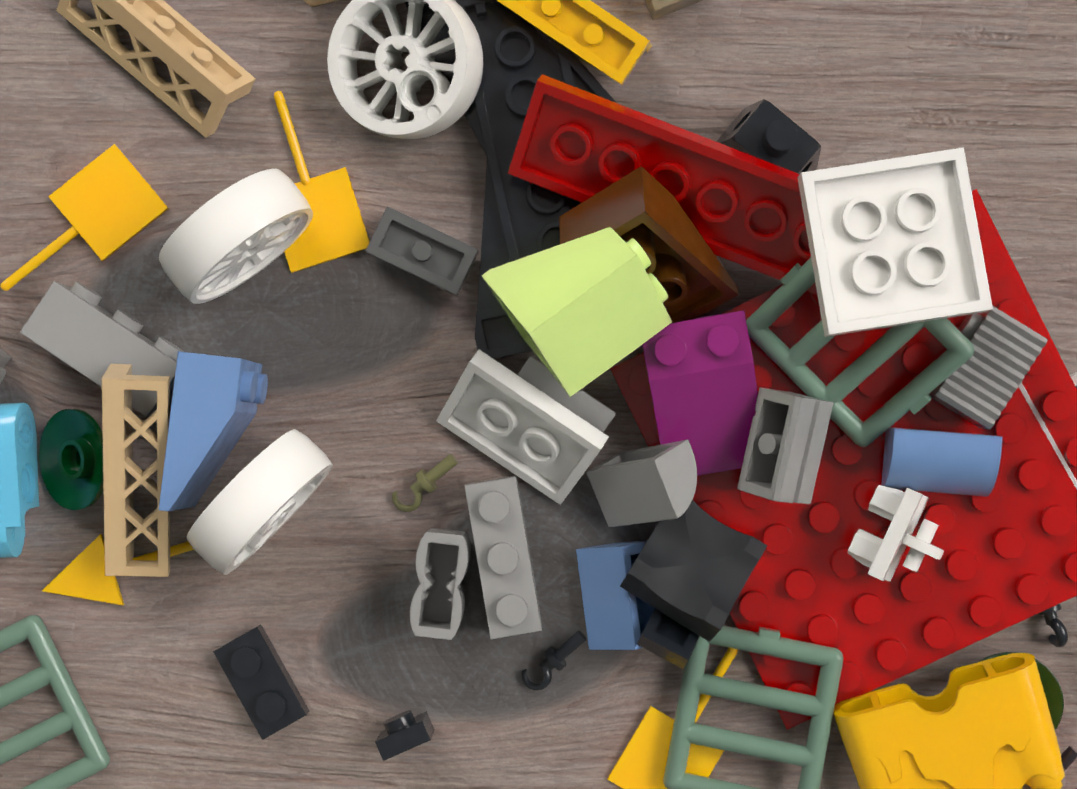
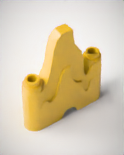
[833,653,1065,789]

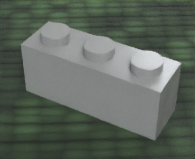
[20,281,184,417]
[464,475,542,639]

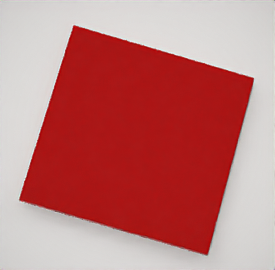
[610,189,1077,730]

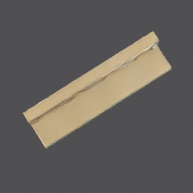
[56,0,256,138]
[102,364,170,577]

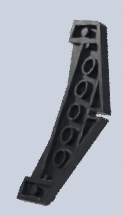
[404,0,617,360]

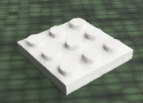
[797,147,993,337]

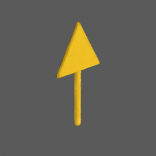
[42,534,194,606]

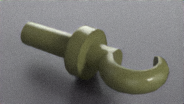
[392,454,458,512]

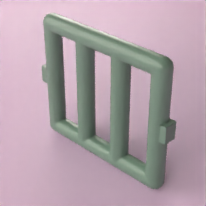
[746,258,974,447]
[0,615,110,789]
[663,626,844,789]

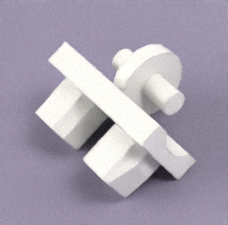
[848,485,944,581]

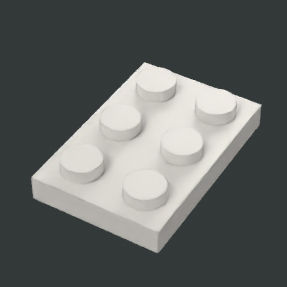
[436,350,609,505]

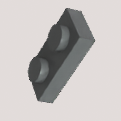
[365,206,479,297]

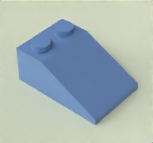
[159,351,268,511]

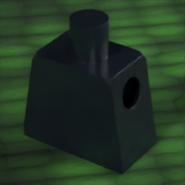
[716,99,821,174]

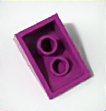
[642,310,758,476]

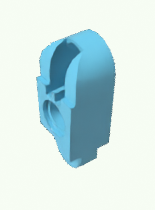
[0,403,39,558]

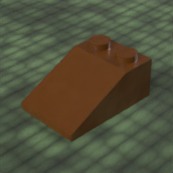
[559,166,739,323]

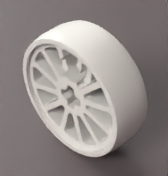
[327,0,483,139]
[159,169,313,304]
[187,429,333,575]

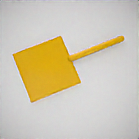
[274,91,370,273]
[0,144,169,291]
[607,648,738,789]

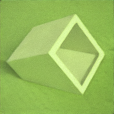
[481,227,672,397]

